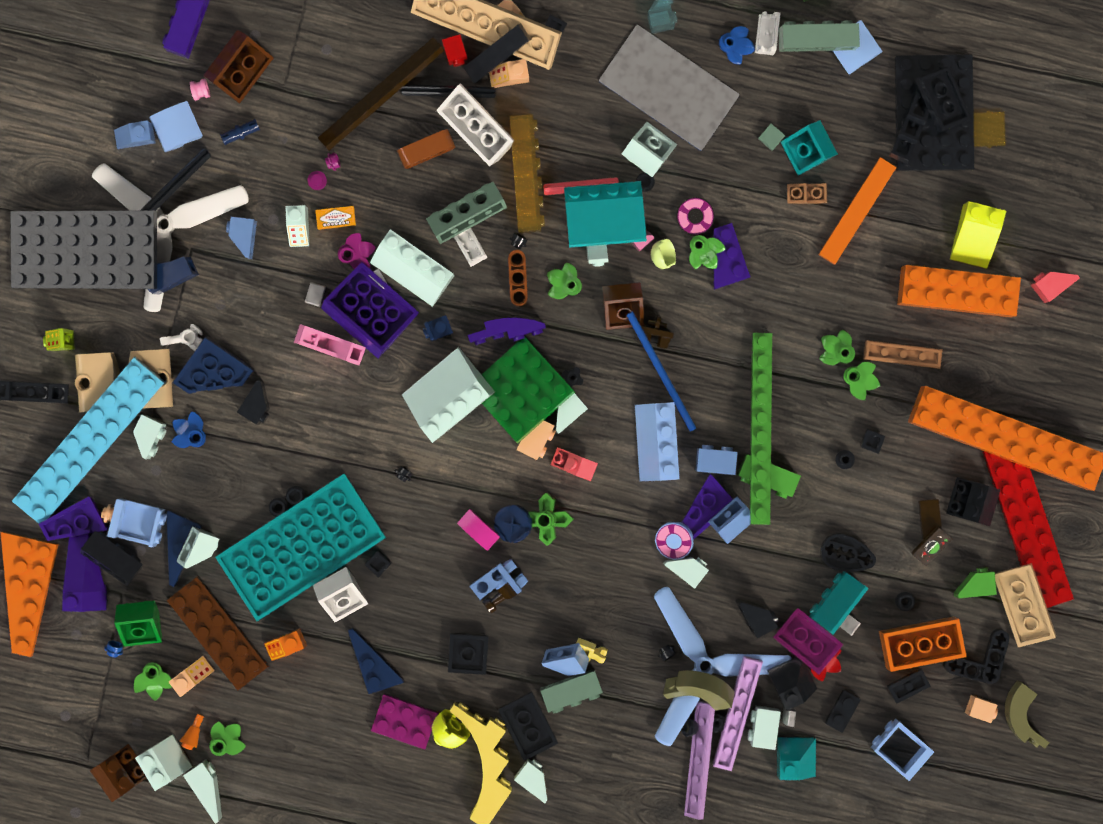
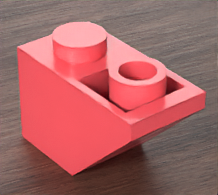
[550,447,598,481]

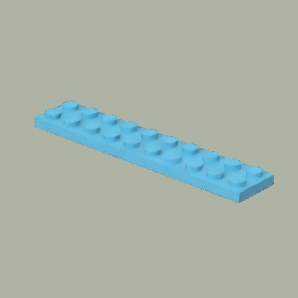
[12,357,165,523]

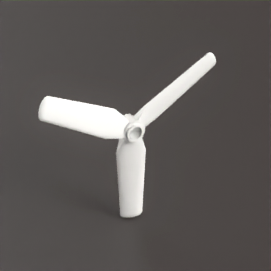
[92,163,249,312]

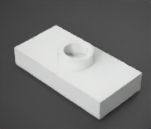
[454,228,487,267]

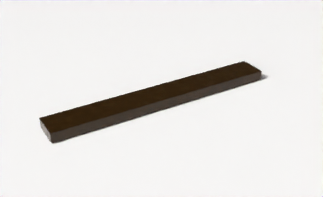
[318,38,445,151]

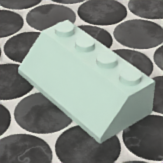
[370,229,455,307]

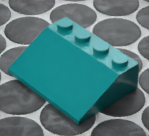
[564,181,647,248]

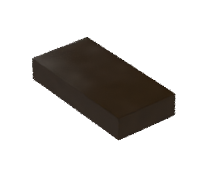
[918,499,942,539]

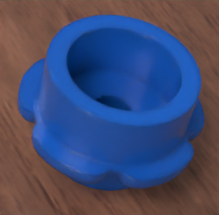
[104,641,123,657]

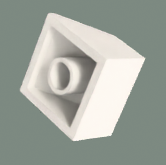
[313,567,368,622]

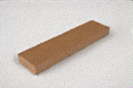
[863,340,942,369]

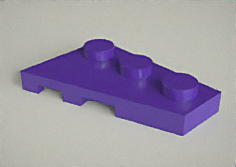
[39,496,109,541]

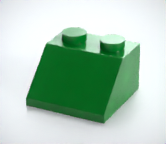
[114,600,162,647]

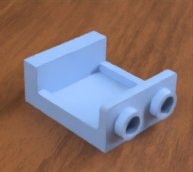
[107,498,167,547]

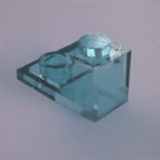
[647,0,677,34]

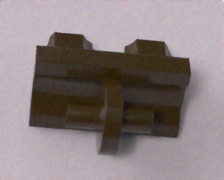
[639,316,674,349]

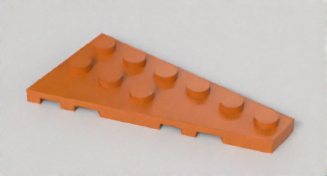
[1,532,59,657]

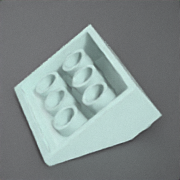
[402,347,495,443]

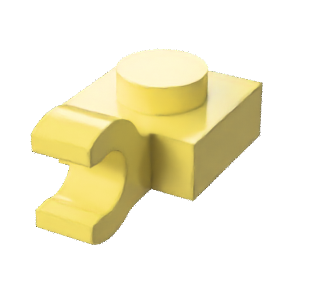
[576,638,608,663]

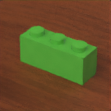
[737,454,801,499]

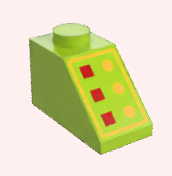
[43,328,75,351]

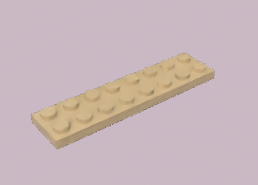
[411,0,562,69]

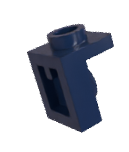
[422,315,453,341]

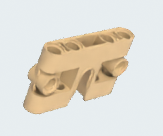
[75,349,173,412]

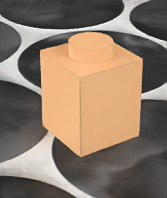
[965,695,998,723]

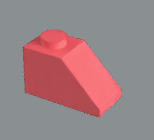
[1031,272,1080,303]

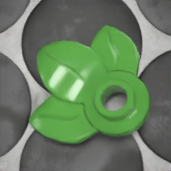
[689,235,726,269]
[547,263,582,299]
[819,330,855,365]
[843,362,880,400]
[134,662,172,701]
[209,721,246,756]

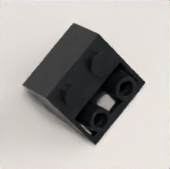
[946,477,1001,527]

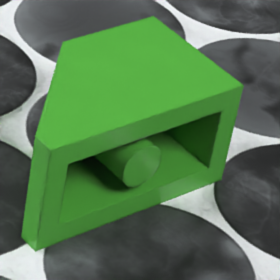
[954,567,997,598]

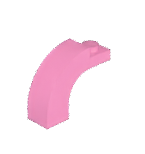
[294,324,366,365]

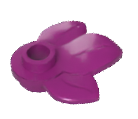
[338,233,376,269]

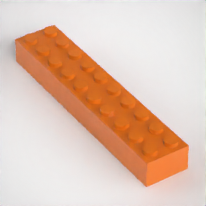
[908,386,1103,491]

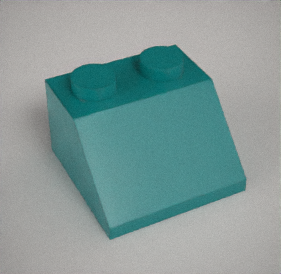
[781,120,838,176]

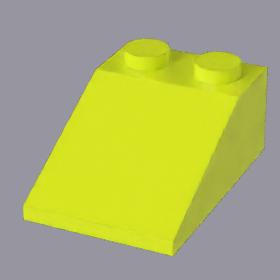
[950,201,1006,269]

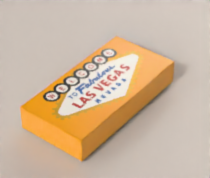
[315,206,356,230]

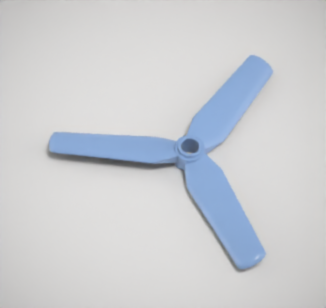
[654,587,792,746]

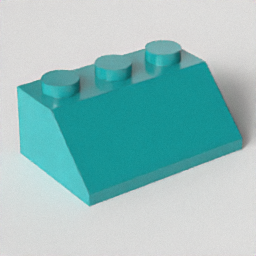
[809,571,869,635]

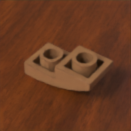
[787,183,827,204]

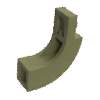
[663,670,735,711]
[1005,680,1050,748]

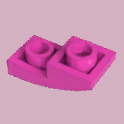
[457,509,500,551]

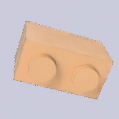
[517,421,556,460]

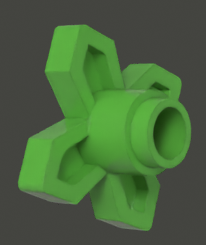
[528,493,574,546]

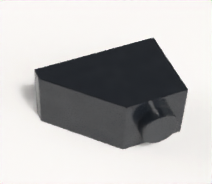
[237,380,270,425]

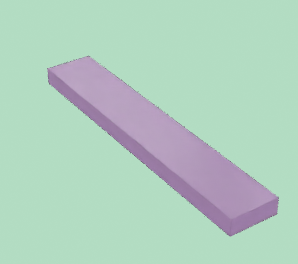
[712,656,763,771]
[684,701,715,820]

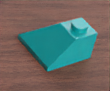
[777,737,816,780]

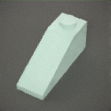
[183,759,222,824]

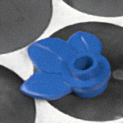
[719,26,755,65]
[172,412,206,448]

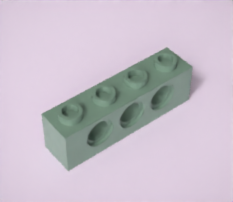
[426,182,507,244]

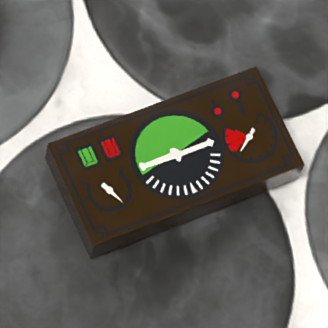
[911,526,953,566]

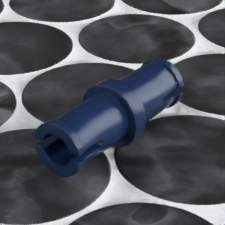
[220,119,260,145]

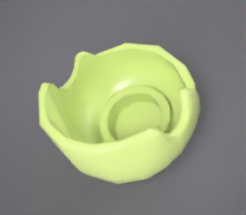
[651,239,676,269]

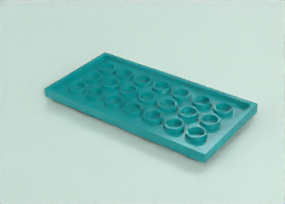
[215,473,387,621]

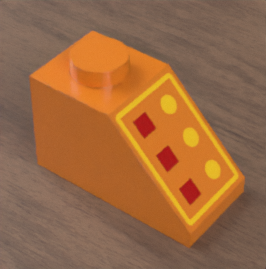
[264,628,307,661]

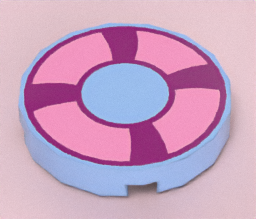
[655,522,694,560]

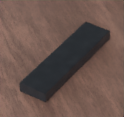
[464,23,532,83]

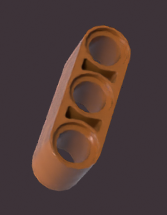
[397,129,455,169]
[508,250,528,307]

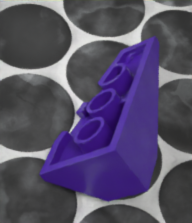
[62,534,107,612]

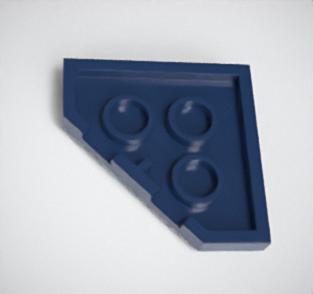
[173,336,254,394]

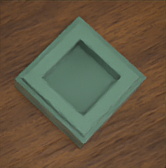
[758,124,785,151]

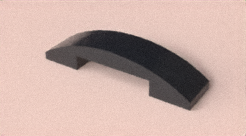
[0,381,69,403]

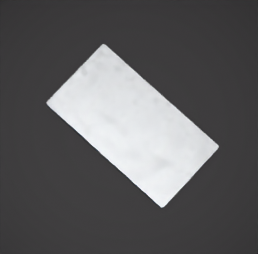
[599,25,739,151]

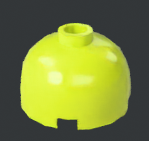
[431,709,470,749]

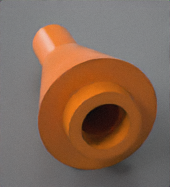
[180,714,204,750]

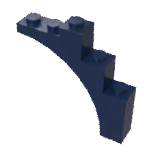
[148,256,199,295]

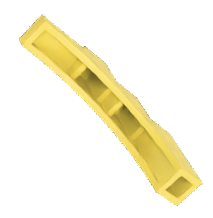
[450,702,512,824]

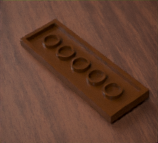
[167,576,269,691]

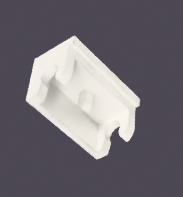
[755,11,780,55]

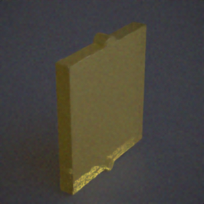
[974,111,1006,148]

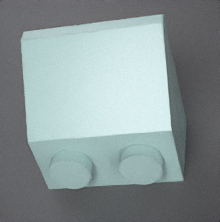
[622,122,677,177]
[135,734,193,791]

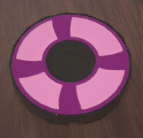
[676,197,714,236]

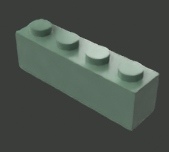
[778,20,860,52]

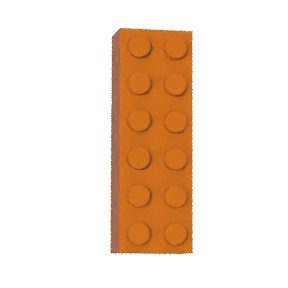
[897,265,1021,317]

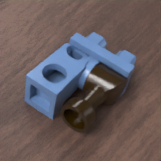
[470,559,528,614]

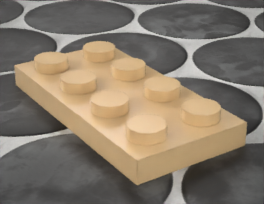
[995,563,1056,647]

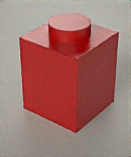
[442,34,468,67]

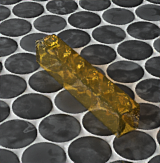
[510,114,545,233]

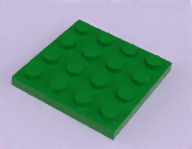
[481,338,575,444]

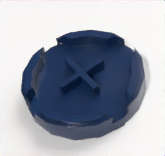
[494,505,532,543]

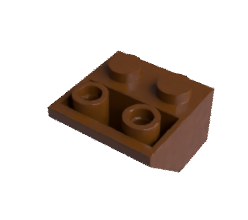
[90,744,147,802]

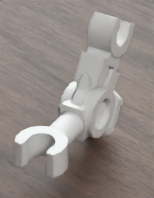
[160,324,203,351]

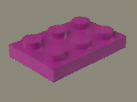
[773,608,843,675]
[371,694,438,750]

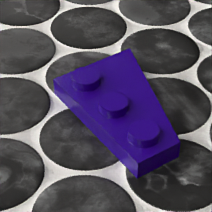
[713,223,750,290]
[681,474,733,540]

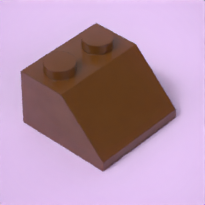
[602,282,644,330]

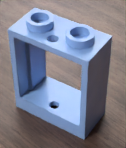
[871,718,934,781]

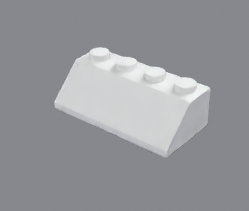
[436,83,514,166]

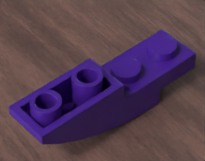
[468,318,546,346]

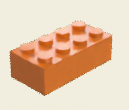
[879,616,967,672]

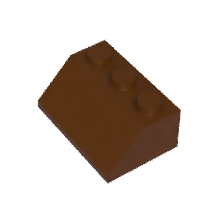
[203,30,274,104]

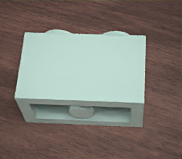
[748,705,781,750]

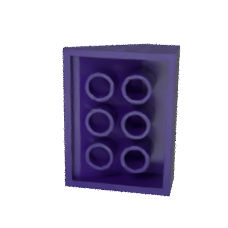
[321,262,419,359]

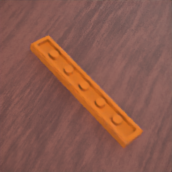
[818,157,897,265]

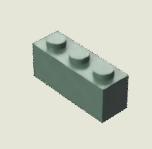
[540,669,603,713]

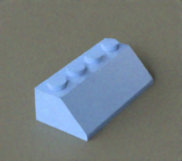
[635,402,679,481]

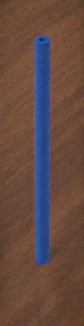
[626,311,696,431]

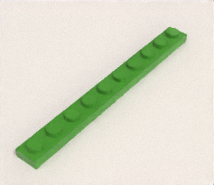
[750,333,772,525]

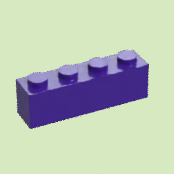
[162,0,210,59]

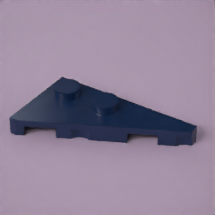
[167,510,203,587]
[348,629,404,694]

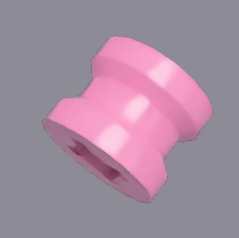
[190,78,210,101]

